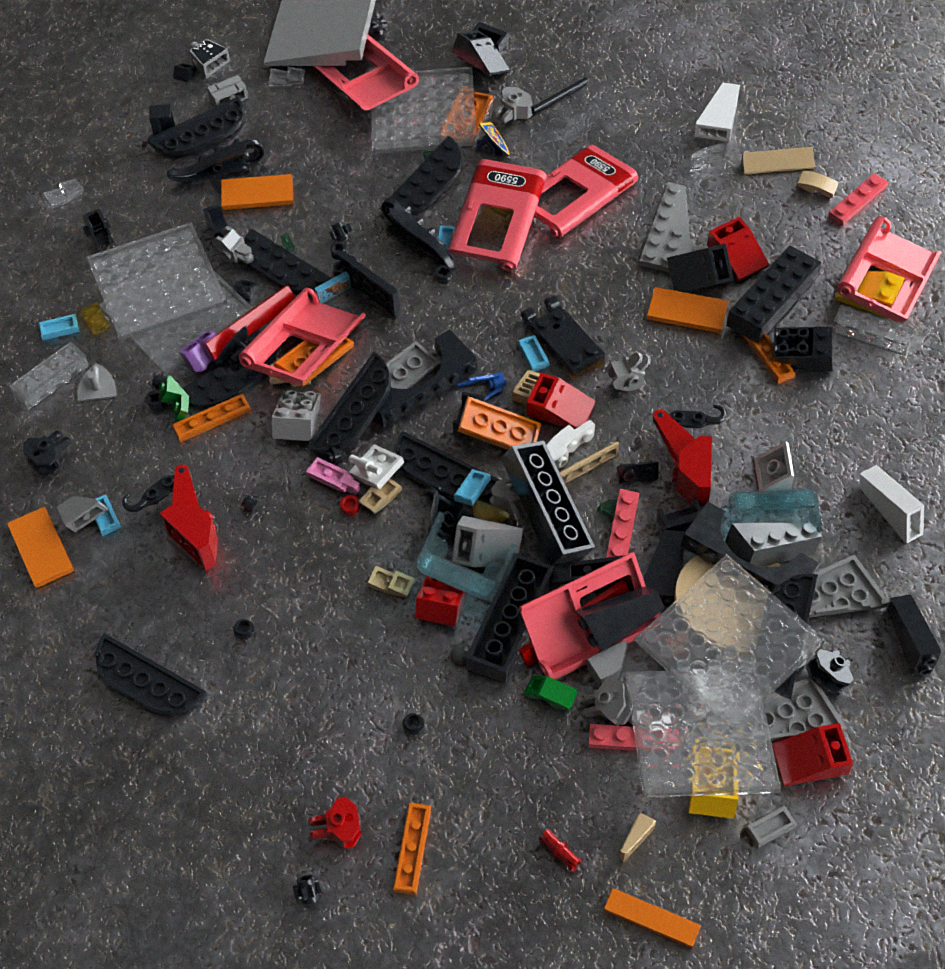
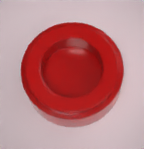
[340,495,360,516]

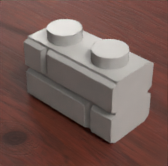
[207,75,248,107]

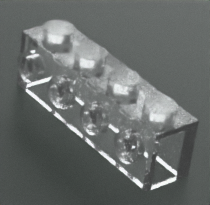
[833,305,915,357]
[10,342,89,410]

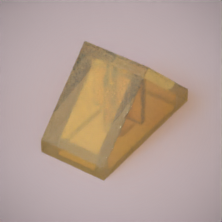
[472,500,513,524]

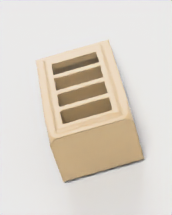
[512,370,540,405]
[619,813,656,862]

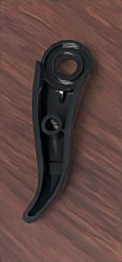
[167,138,264,182]
[381,198,454,269]

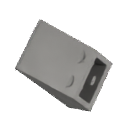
[272,390,321,441]
[452,516,523,567]

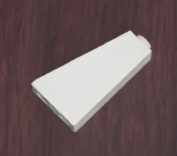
[695,83,740,142]
[860,465,924,544]

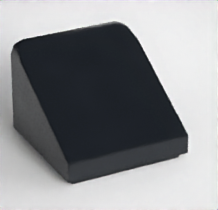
[173,63,197,82]
[233,280,257,302]

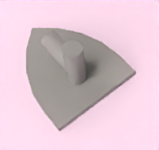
[77,363,116,402]

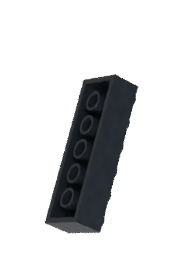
[726,245,822,343]
[501,441,595,566]
[466,553,554,684]

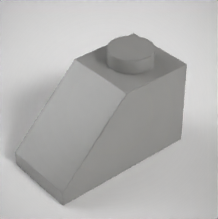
[57,496,108,532]
[587,640,627,688]

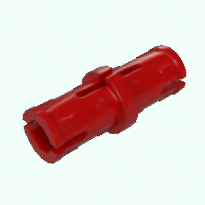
[539,829,582,871]

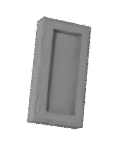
[745,805,797,848]

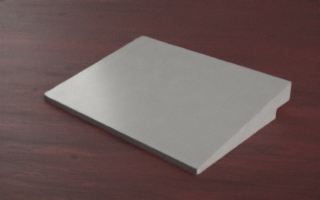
[263,0,376,66]

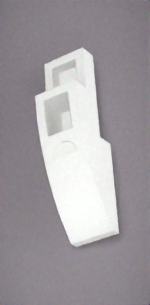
[546,420,595,468]

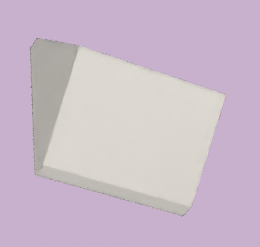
[754,441,794,493]

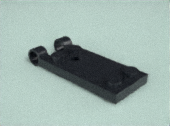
[330,242,401,319]
[521,295,605,375]

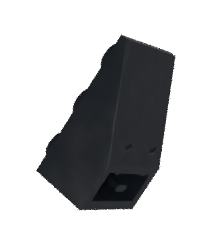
[451,30,510,76]
[667,244,734,292]
[773,326,834,372]

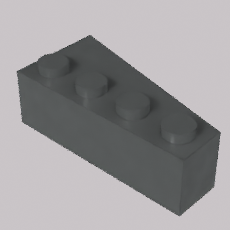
[725,523,822,566]

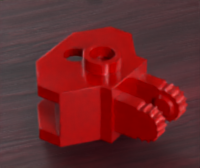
[308,797,361,849]

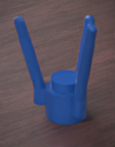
[456,372,506,401]

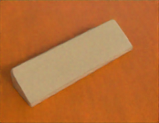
[741,147,815,175]
[559,442,619,484]

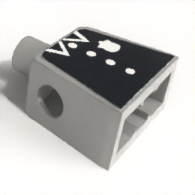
[189,39,230,78]

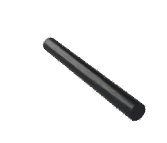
[531,77,588,113]

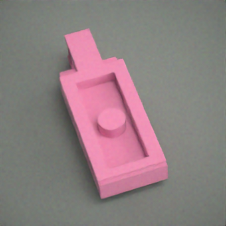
[306,457,361,495]

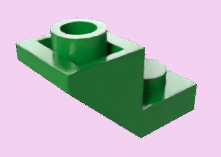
[158,375,189,422]
[523,675,578,710]

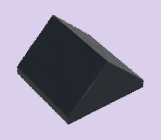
[428,493,457,546]

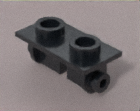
[617,460,659,484]

